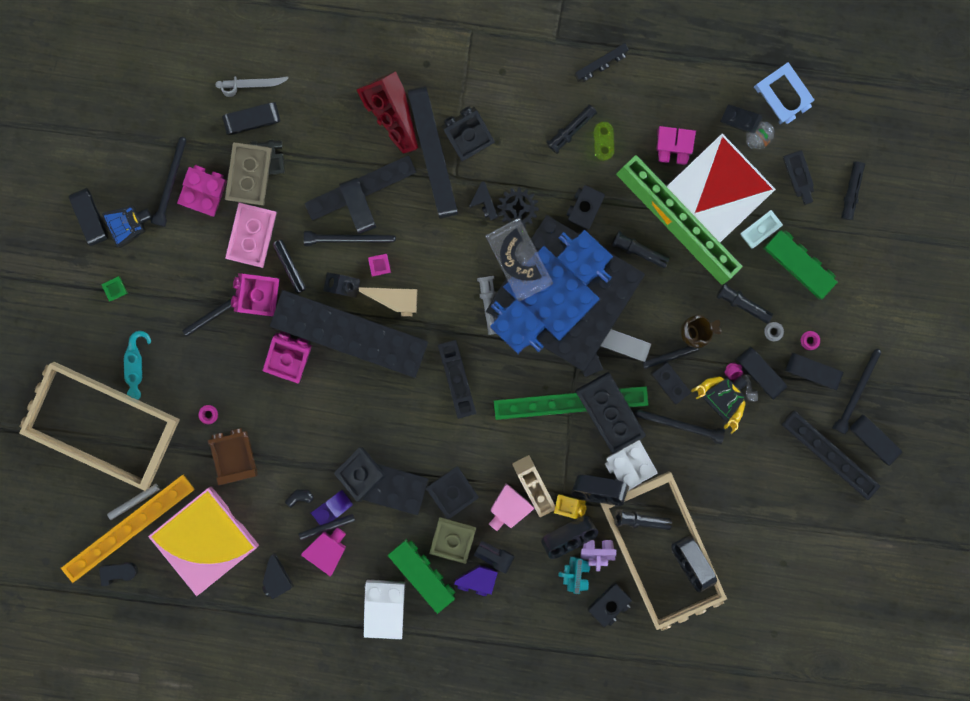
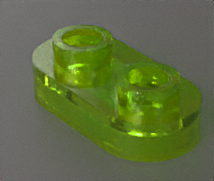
[594,122,614,161]

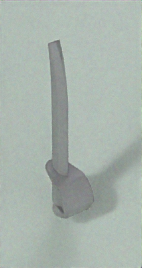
[215,77,288,97]

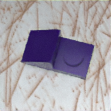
[311,490,353,525]

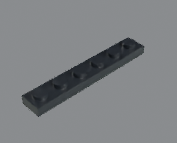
[304,155,417,221]

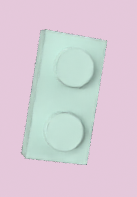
[740,210,783,249]

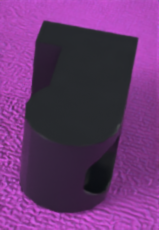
[99,562,138,586]

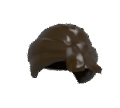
[681,315,722,348]

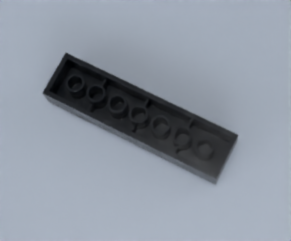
[270,290,429,378]

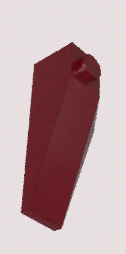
[357,71,418,154]

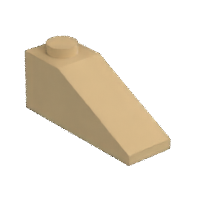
[359,288,417,316]
[512,455,555,517]

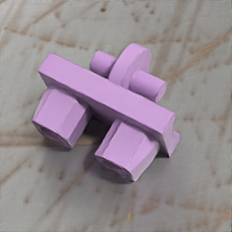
[580,540,616,571]

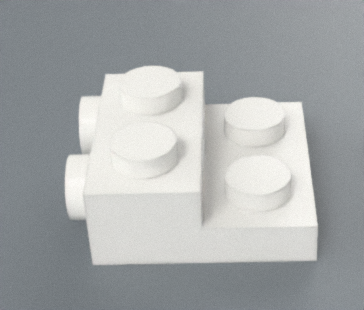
[605,440,658,491]

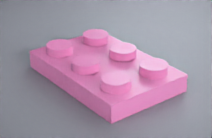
[225,203,277,268]

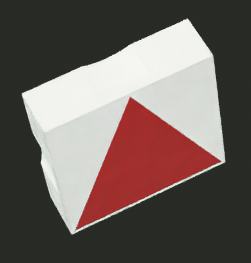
[666,134,776,242]

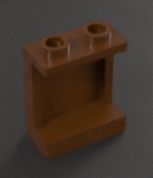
[208,428,258,485]

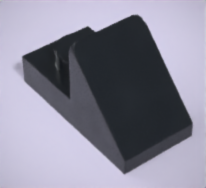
[469,181,498,221]

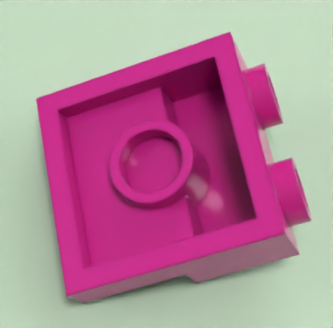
[177,165,227,217]
[231,273,279,316]
[263,331,312,384]

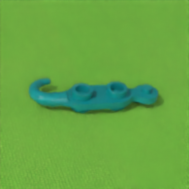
[124,331,151,400]

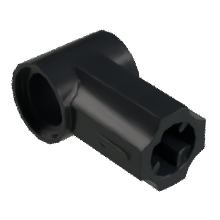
[474,540,515,574]

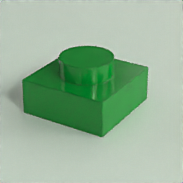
[101,276,128,302]

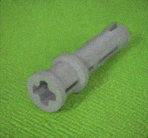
[477,276,497,335]

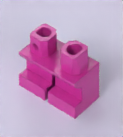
[656,126,696,165]

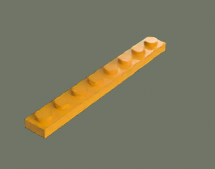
[61,474,195,583]

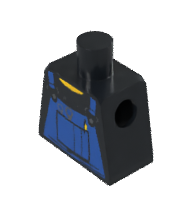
[102,206,152,248]

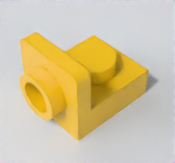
[554,495,586,519]

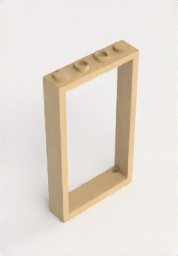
[19,362,180,491]
[600,471,727,631]

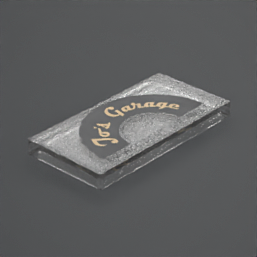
[485,218,553,301]

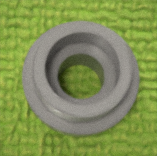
[764,322,784,341]

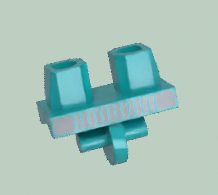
[558,556,590,594]

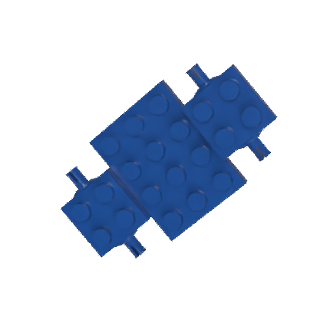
[490,230,613,354]

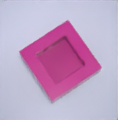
[368,254,391,277]

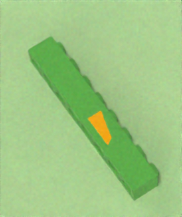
[616,155,743,285]

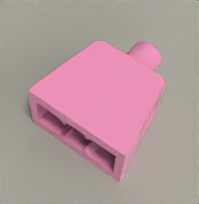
[489,483,534,531]

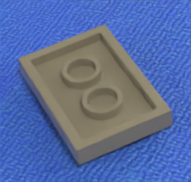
[225,142,272,206]

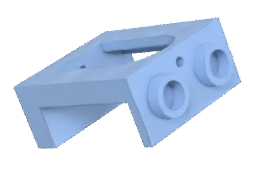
[754,63,814,124]

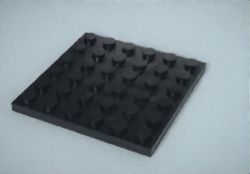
[486,215,645,372]

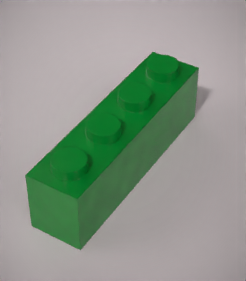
[763,230,838,299]
[388,539,456,614]

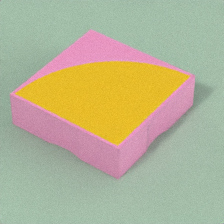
[148,486,259,596]

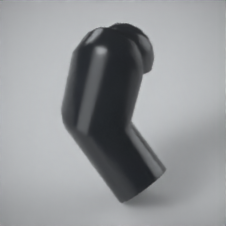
[285,489,314,508]

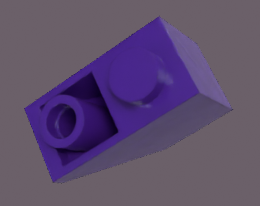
[454,565,498,596]

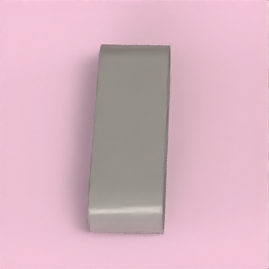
[601,329,651,362]

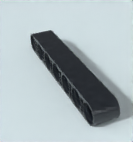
[407,86,458,219]

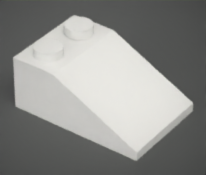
[364,580,405,639]

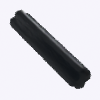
[273,239,306,293]

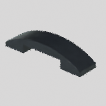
[438,340,476,419]

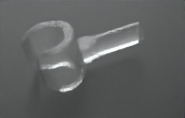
[744,375,758,401]

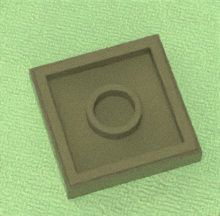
[429,517,476,564]

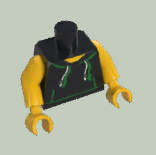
[691,376,748,434]

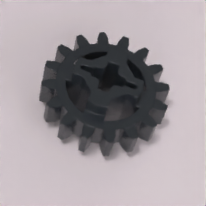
[497,187,539,229]

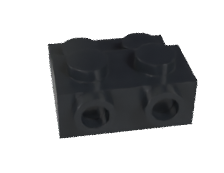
[441,106,495,161]

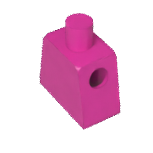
[301,527,346,577]

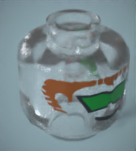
[746,121,775,150]

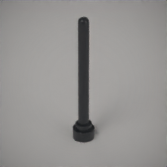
[150,137,186,227]
[304,231,396,246]
[832,349,881,435]
[634,409,725,444]

